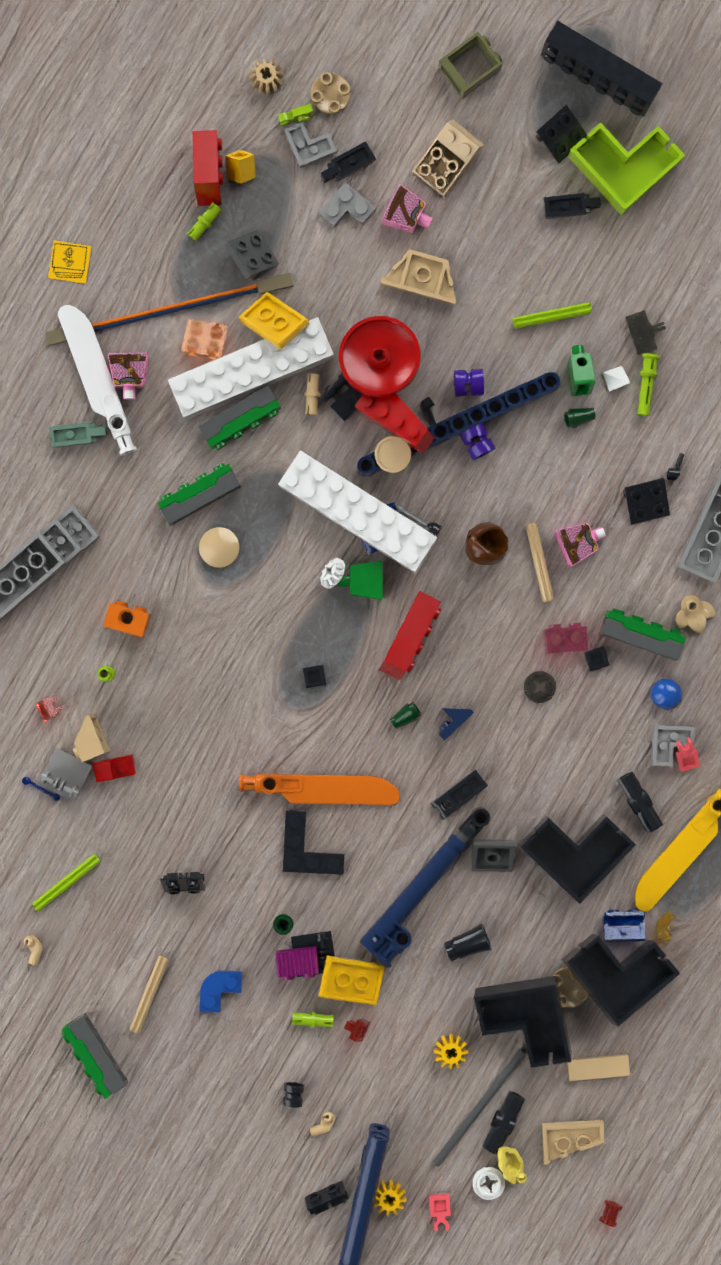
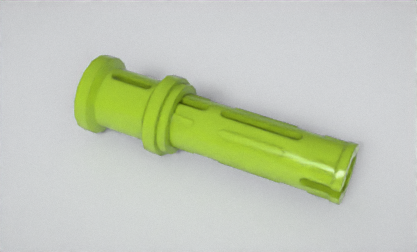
[637,353,660,416]

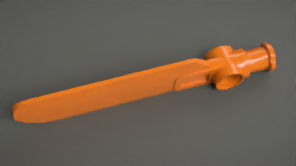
[239,773,400,805]

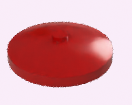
[339,316,421,397]

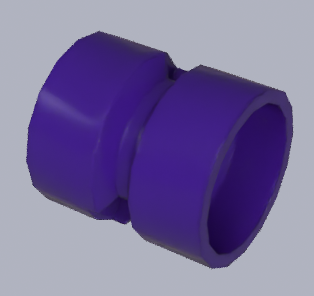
[454,369,484,397]
[460,423,496,461]

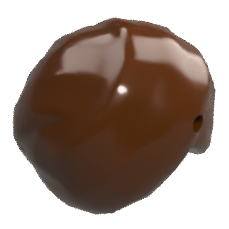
[465,522,509,565]

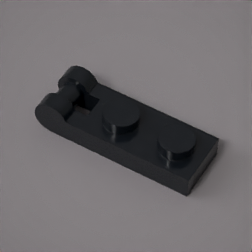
[430,769,488,820]

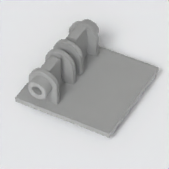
[38,748,93,802]

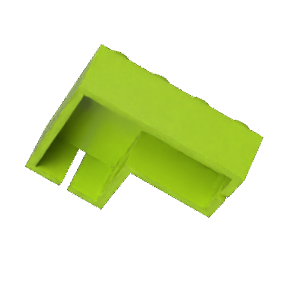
[568,123,686,216]

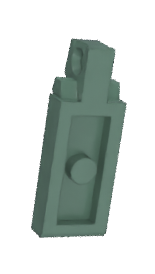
[49,422,108,448]

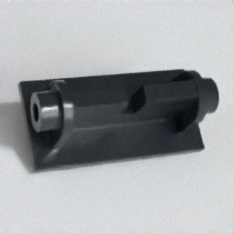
[305,1181,349,1215]

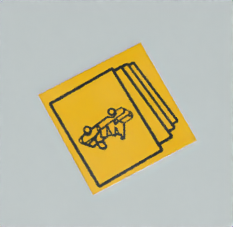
[48,240,92,284]

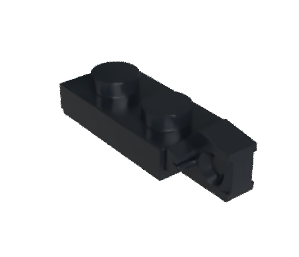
[320,141,376,183]
[544,193,601,219]

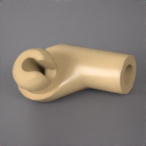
[24,935,43,966]
[310,1112,335,1137]

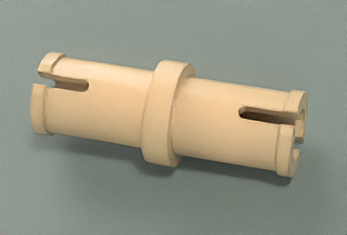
[304,374,320,416]

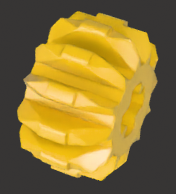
[433,1033,468,1070]
[373,1179,407,1216]

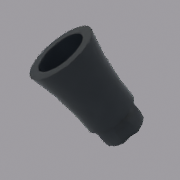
[444,923,492,961]

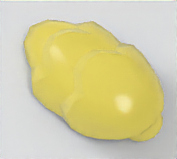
[498,1146,527,1184]

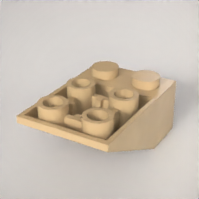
[412,120,484,197]

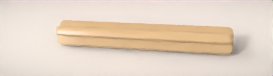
[526,523,554,602]
[130,956,169,1034]

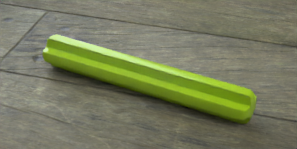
[512,302,592,329]
[32,854,101,911]

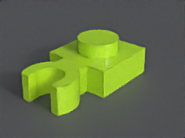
[278,103,313,126]

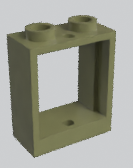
[438,32,502,99]

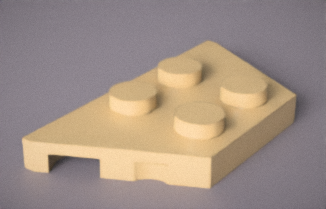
[380,249,456,306]

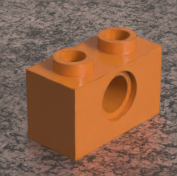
[103,600,151,638]

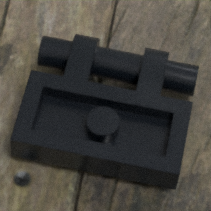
[320,373,363,421]

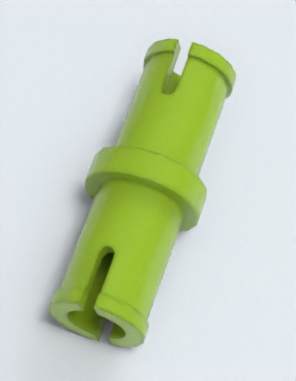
[187,202,222,242]
[97,666,116,682]
[292,1011,334,1028]

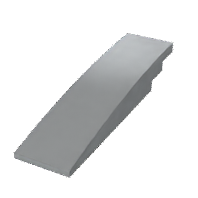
[678,467,721,583]
[0,505,100,621]

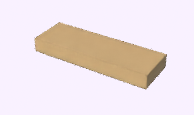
[567,1054,630,1081]

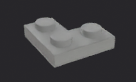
[284,122,337,168]
[319,182,376,227]
[651,725,695,767]

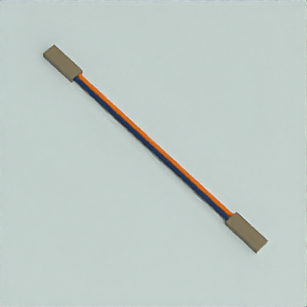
[45,273,293,346]

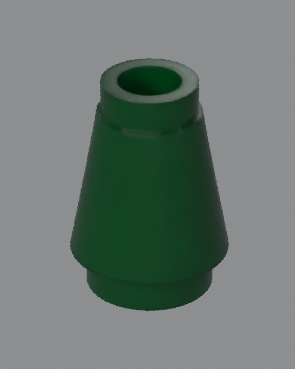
[564,408,596,429]
[390,702,421,729]
[273,914,293,935]

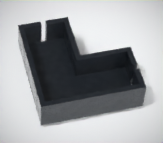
[518,814,636,904]
[562,934,680,1027]
[474,976,572,1068]

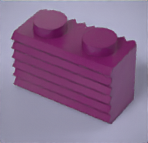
[275,946,319,980]

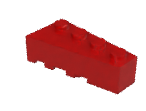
[379,591,442,681]

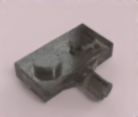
[625,310,666,356]

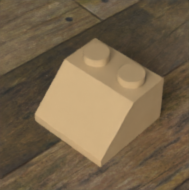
[73,714,110,762]

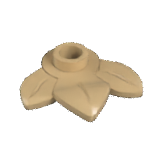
[676,595,715,634]

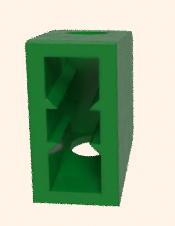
[568,345,595,397]
[338,561,383,600]

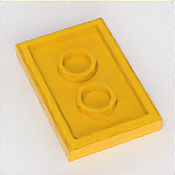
[238,292,309,350]
[318,956,385,1005]

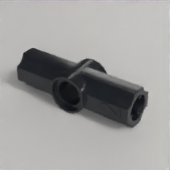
[617,771,663,833]
[482,1090,525,1154]

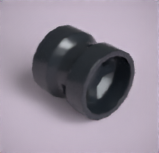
[282,1082,304,1108]

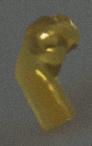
[656,910,675,942]

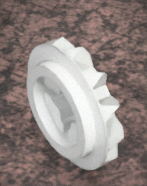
[320,558,345,589]
[473,1166,505,1200]

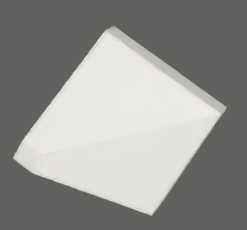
[603,366,630,392]

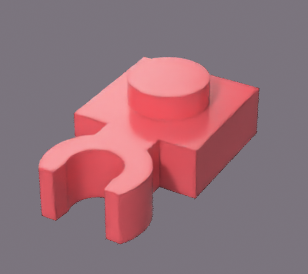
[676,738,700,772]
[429,1193,451,1231]

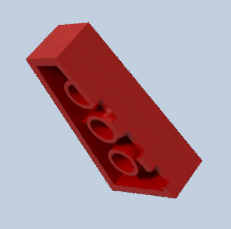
[355,394,435,454]

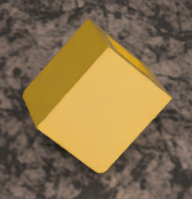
[225,150,256,184]

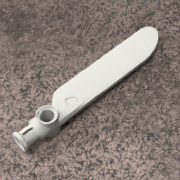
[58,305,137,456]

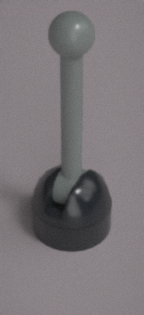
[396,506,442,536]

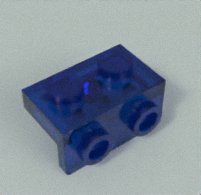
[602,909,646,942]

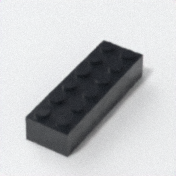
[541,20,663,117]

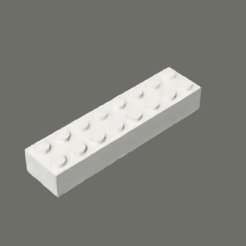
[168,317,334,420]
[278,450,438,574]

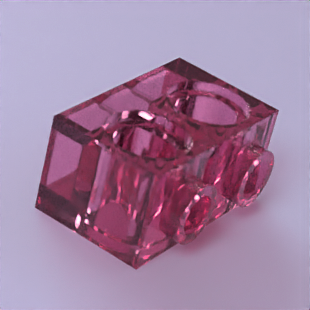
[544,623,588,654]

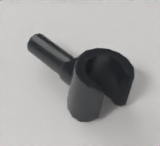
[421,397,436,425]
[667,453,684,480]

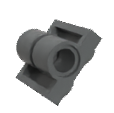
[225,230,279,280]

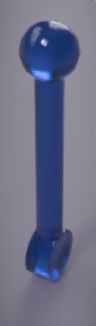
[22,777,60,801]

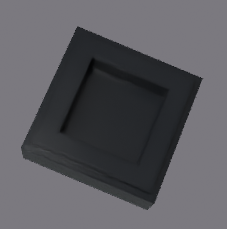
[584,646,610,672]
[303,665,326,688]

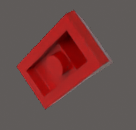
[92,754,136,782]

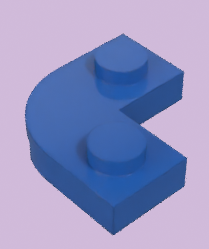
[200,970,242,1013]

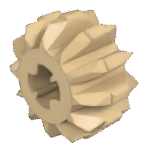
[249,58,284,95]

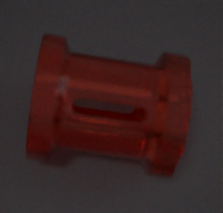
[599,1200,623,1227]

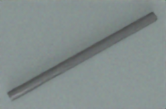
[433,1049,526,1167]

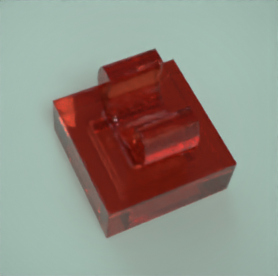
[36,696,63,722]
[344,1019,370,1042]

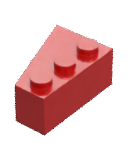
[192,130,224,206]

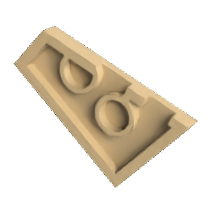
[542,1120,604,1165]

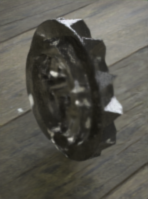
[524,671,556,703]

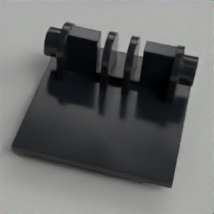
[536,105,587,164]
[623,478,670,525]
[160,872,205,895]
[291,931,335,977]

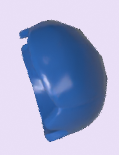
[651,679,683,710]

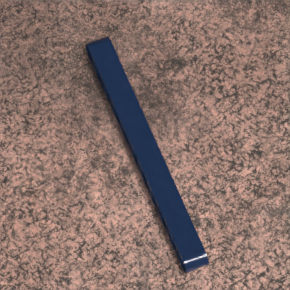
[357,372,560,477]

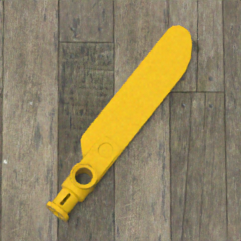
[635,789,721,912]

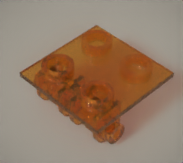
[181,318,228,359]

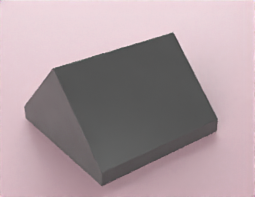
[471,839,515,872]

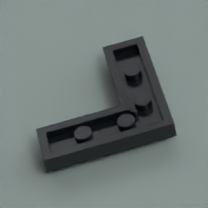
[283,810,345,875]

